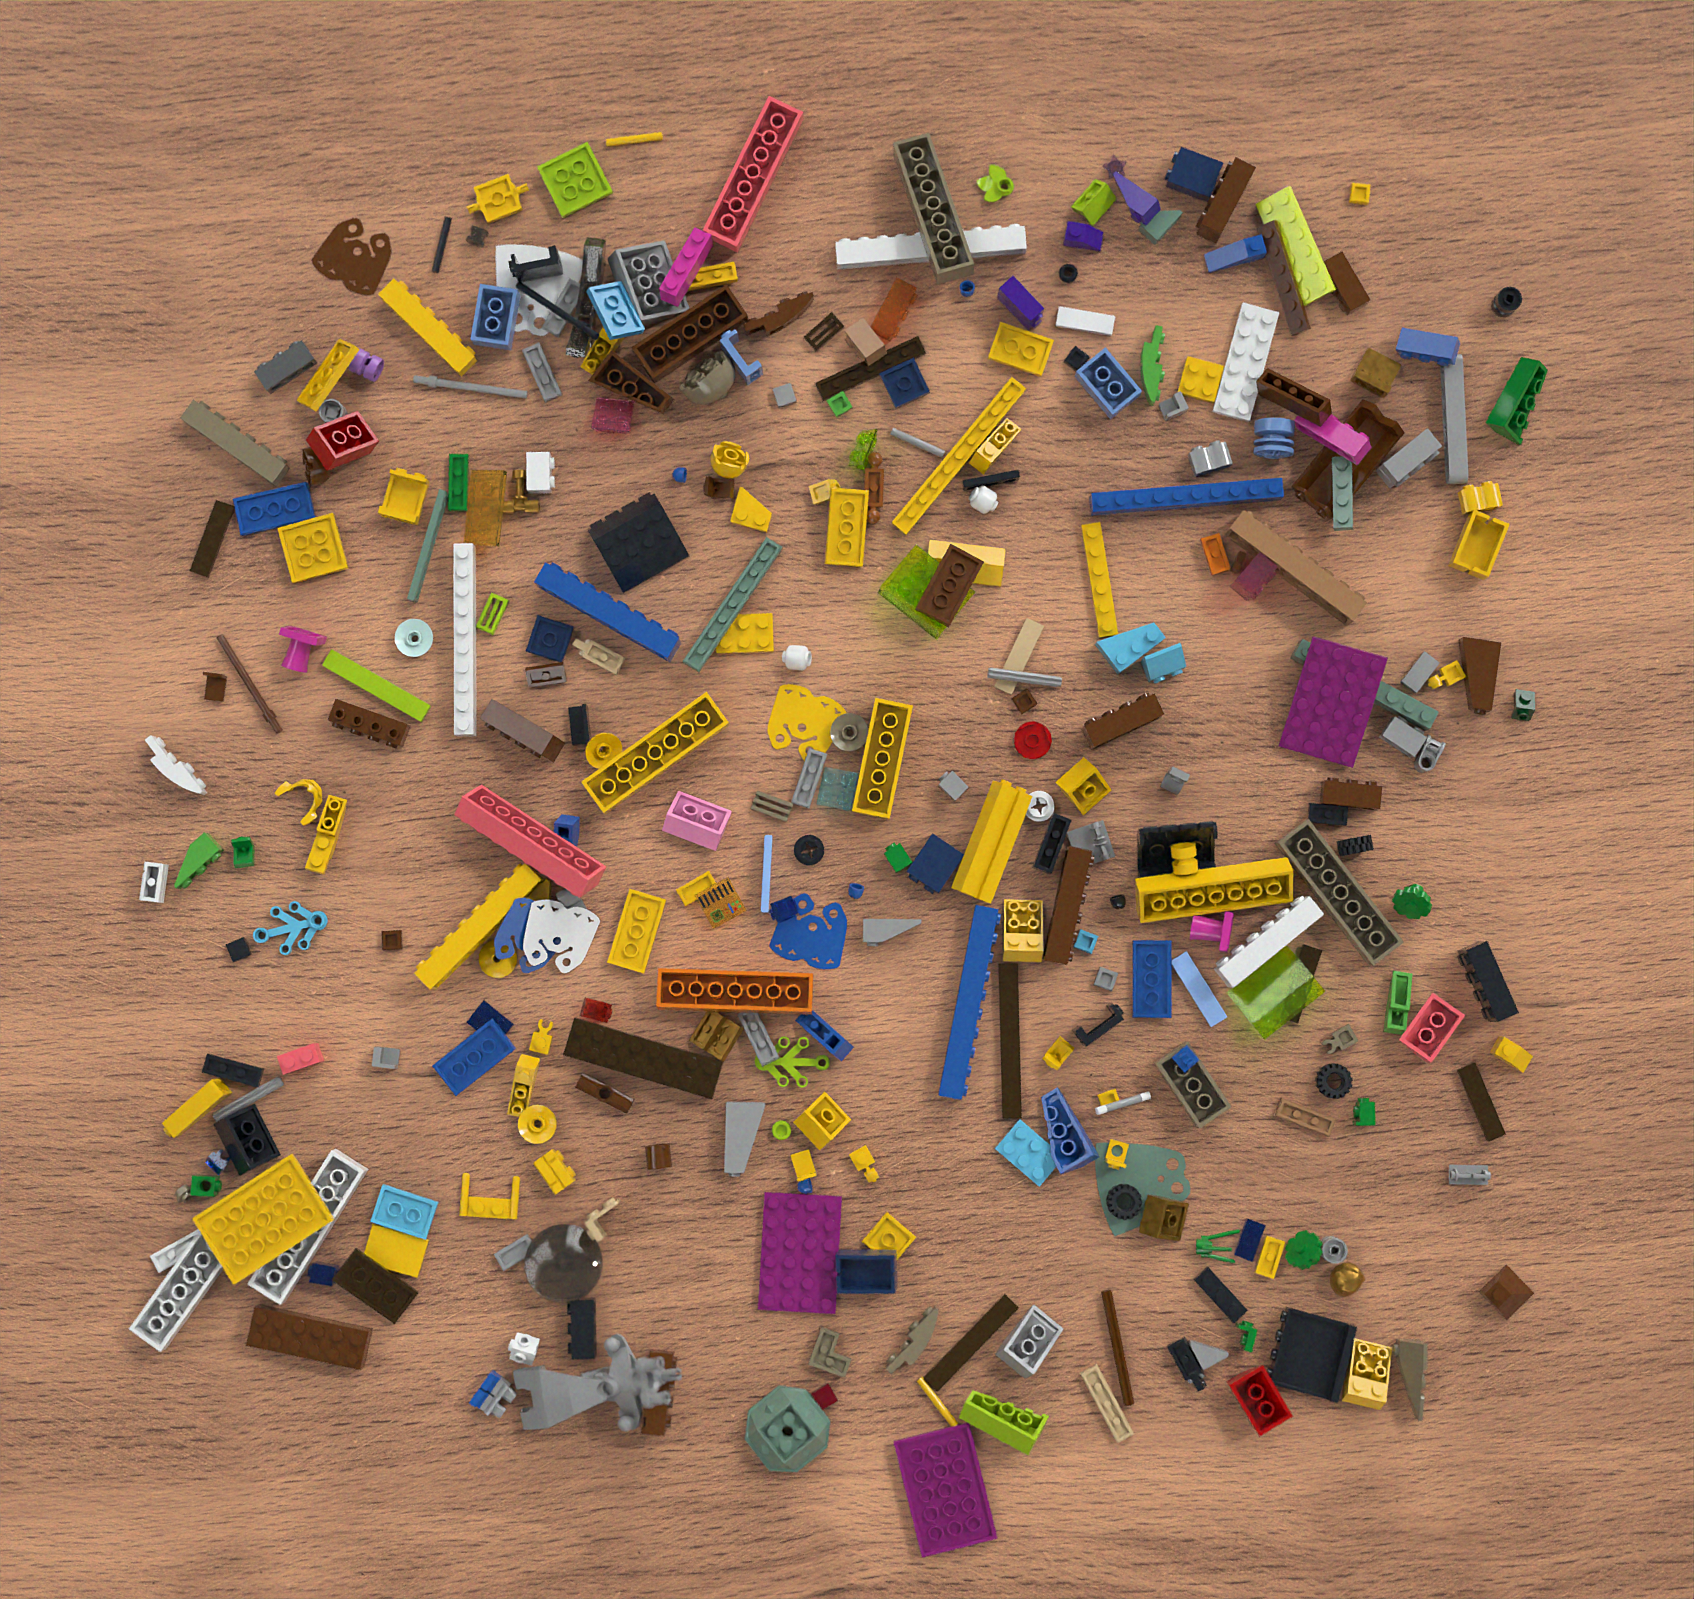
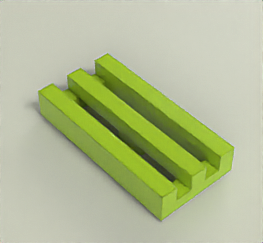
[476,593,509,635]

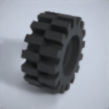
[1336,835,1374,856]
[1315,1063,1353,1099]
[1106,1184,1143,1220]

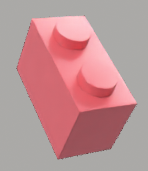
[277,1043,324,1075]

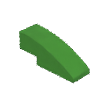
[1383,970,1413,1035]

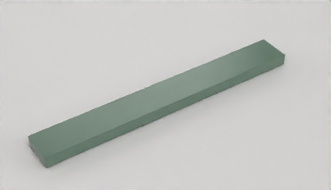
[683,537,783,673]

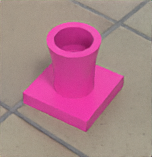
[279,626,327,673]
[1190,912,1234,953]

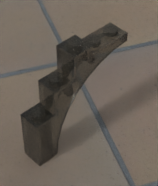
[566,237,606,358]

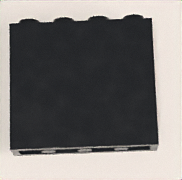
[1266,1307,1357,1404]

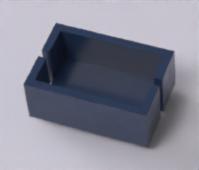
[836,1250,898,1294]

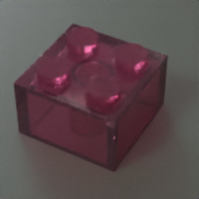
[1230,552,1277,601]

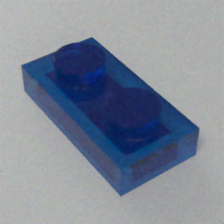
[1234,1218,1266,1262]

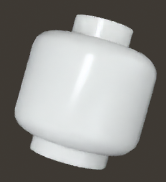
[969,485,998,514]
[782,645,812,670]

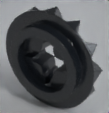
[794,835,824,865]

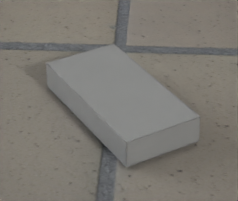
[1401,651,1439,694]
[494,1234,537,1271]

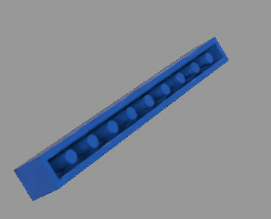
[1089,478,1284,516]
[938,905,1001,1100]

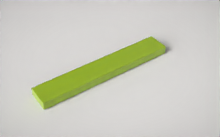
[322,649,431,722]

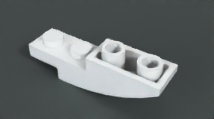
[145,735,207,795]

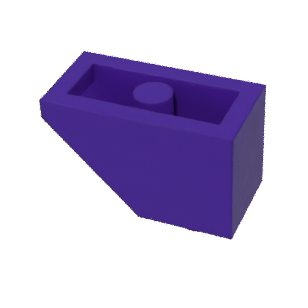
[1063,221,1103,251]

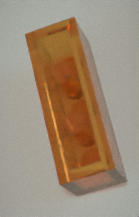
[871,277,918,342]

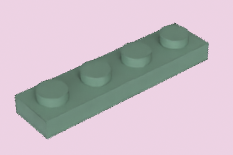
[1332,457,1353,531]

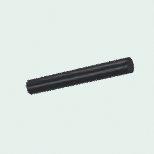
[432,216,452,273]

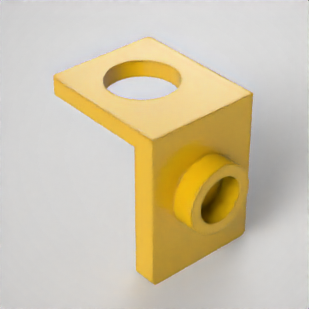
[1104,1139,1129,1170]
[791,1149,817,1181]

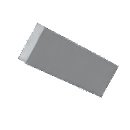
[542,279,586,337]
[522,343,562,403]
[791,748,827,809]
[737,1012,780,1067]

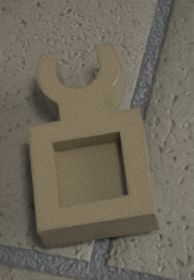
[1321,1024,1358,1054]

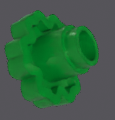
[1392,884,1432,919]
[1285,1230,1322,1270]

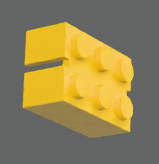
[1448,510,1510,580]

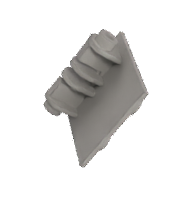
[1067,820,1115,864]

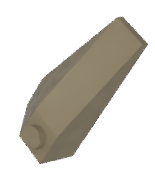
[1393,1339,1428,1421]

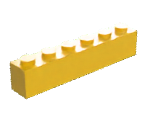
[378,278,477,377]

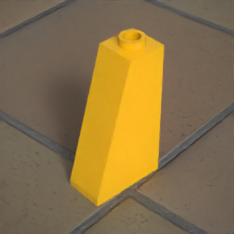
[162,1078,233,1138]

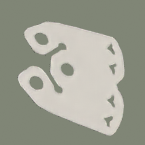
[523,900,600,973]

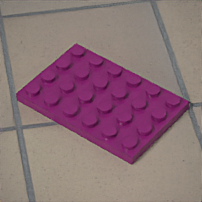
[1278,636,1388,768]
[758,1192,842,1314]
[893,1422,998,1558]

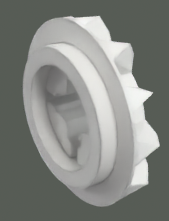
[1026,791,1054,822]

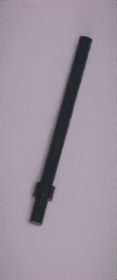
[516,281,599,340]

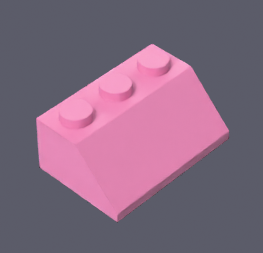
[662,791,732,851]

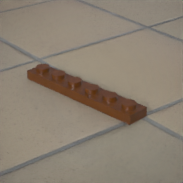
[1257,220,1311,336]

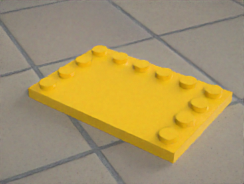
[192,1154,335,1285]

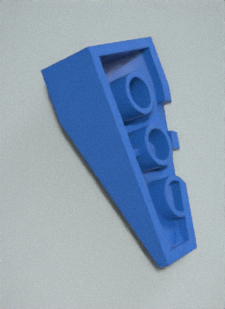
[1041,1087,1099,1174]

